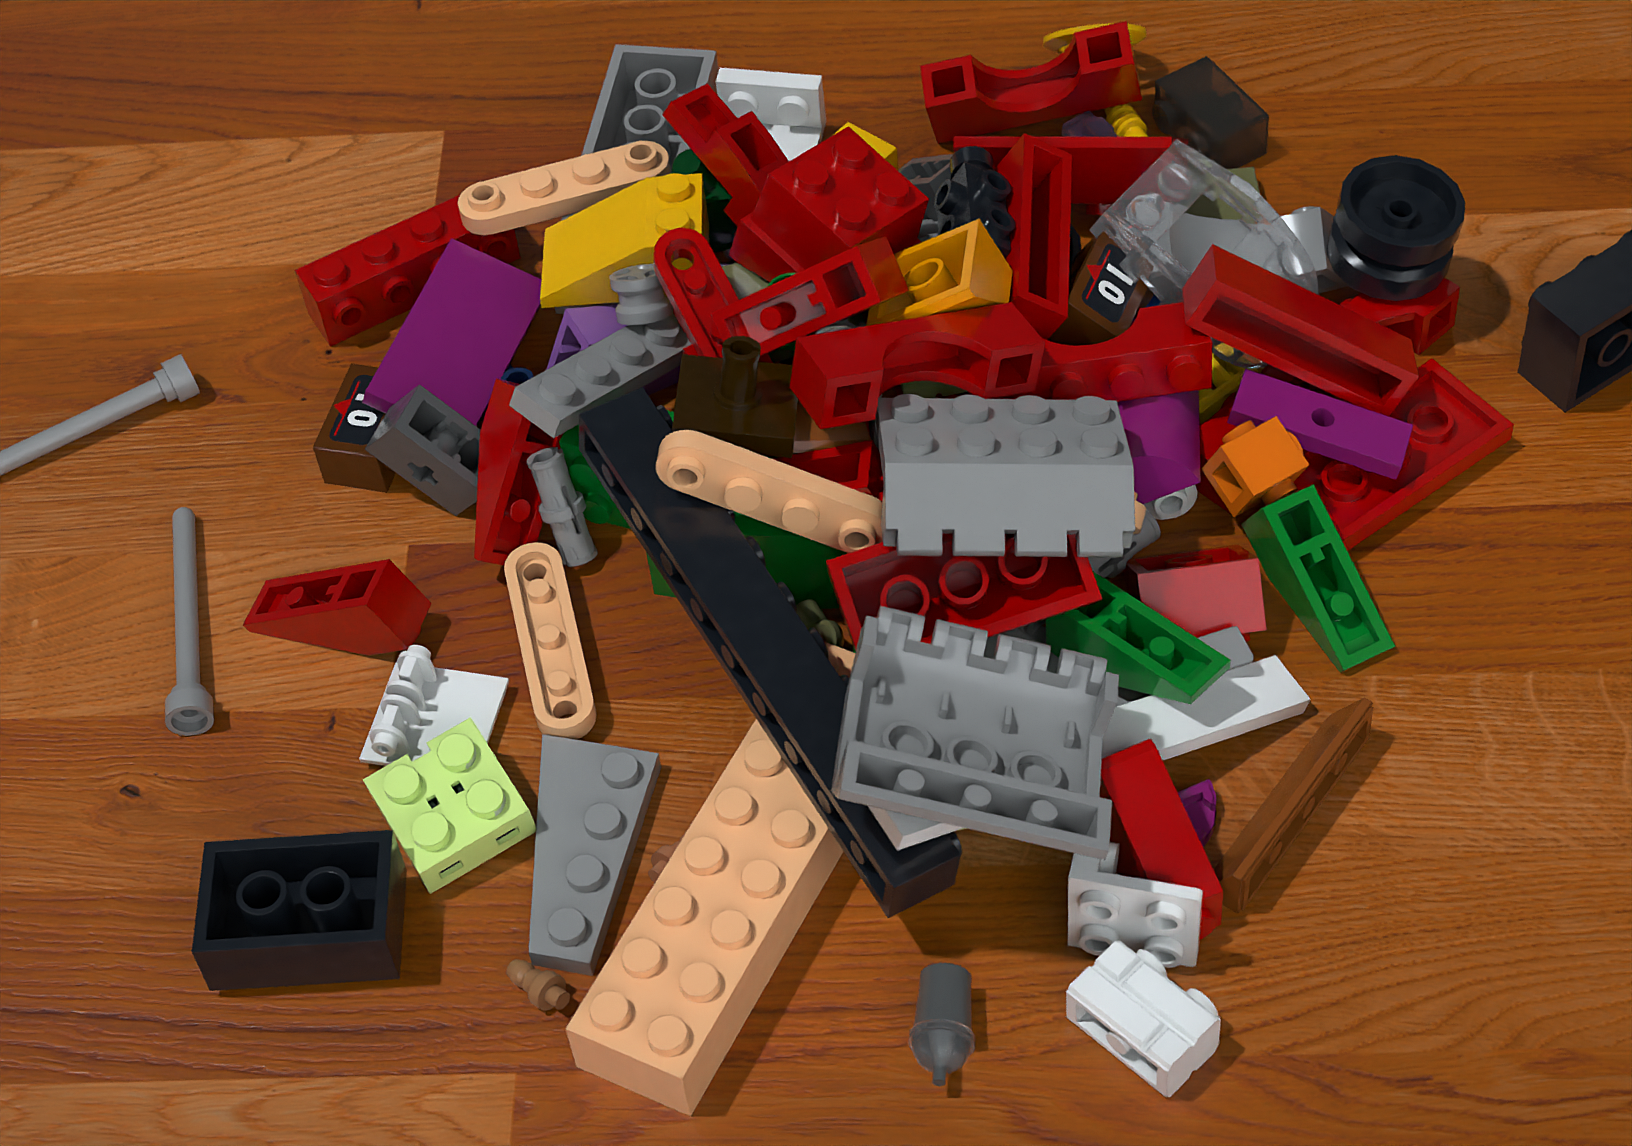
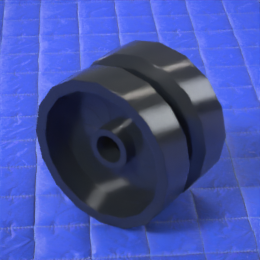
[1326,155,1465,301]

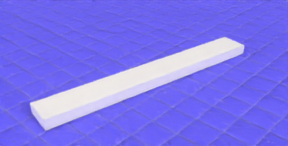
[867,655,1311,850]

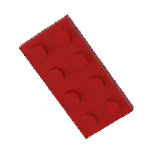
[1294,358,1514,551]

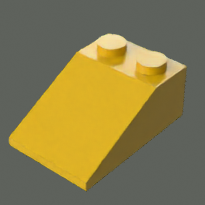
[540,173,709,308]

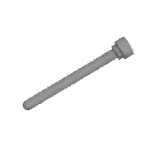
[0,354,200,476]
[165,507,214,736]

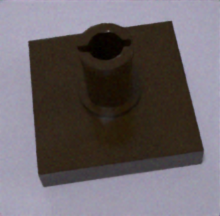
[672,336,798,458]

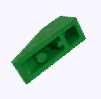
[1241,484,1395,673]
[1046,571,1231,705]

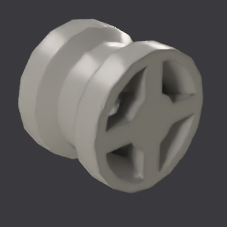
[609,264,673,325]

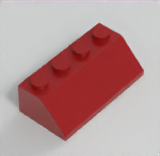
[953,136,1188,215]
[826,533,1102,652]

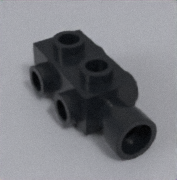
[934,146,1015,258]

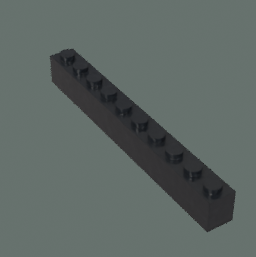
[579,387,962,918]

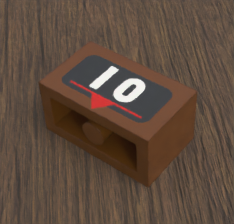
[1049,227,1158,346]
[313,364,396,493]

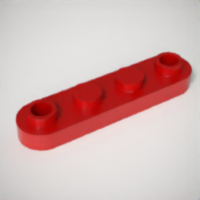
[653,228,773,363]

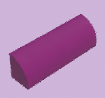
[1117,321,1201,504]

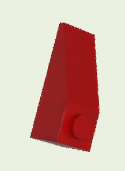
[711,236,909,356]
[474,378,564,566]
[243,559,432,655]

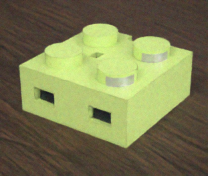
[363,717,536,894]

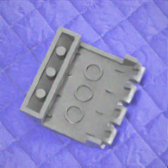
[869,394,1135,557]
[831,606,1119,860]

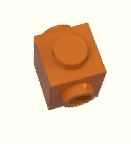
[1202,416,1310,518]

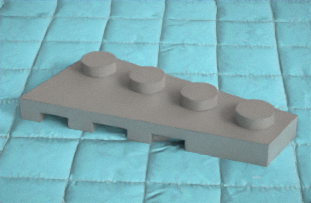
[528,734,661,976]

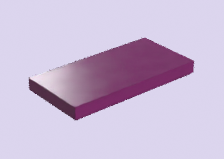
[362,238,541,427]

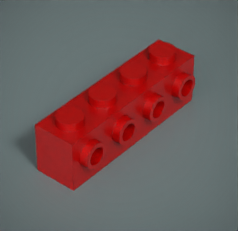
[295,194,521,347]

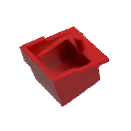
[729,126,929,282]

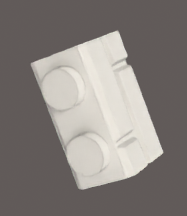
[1066,940,1221,1098]

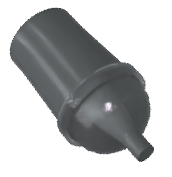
[908,963,975,1086]

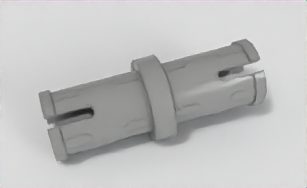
[527,447,598,567]

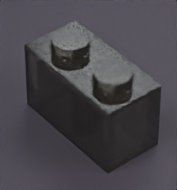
[1152,56,1269,171]

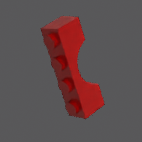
[920,21,1142,144]
[790,302,1045,429]
[993,302,1212,402]

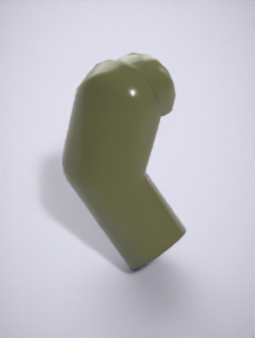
[796,599,844,648]

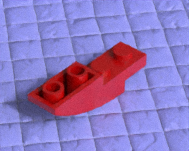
[662,83,789,227]

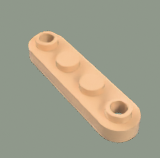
[458,141,671,235]
[656,430,883,553]
[504,542,597,740]

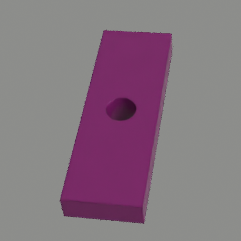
[1227,368,1413,480]

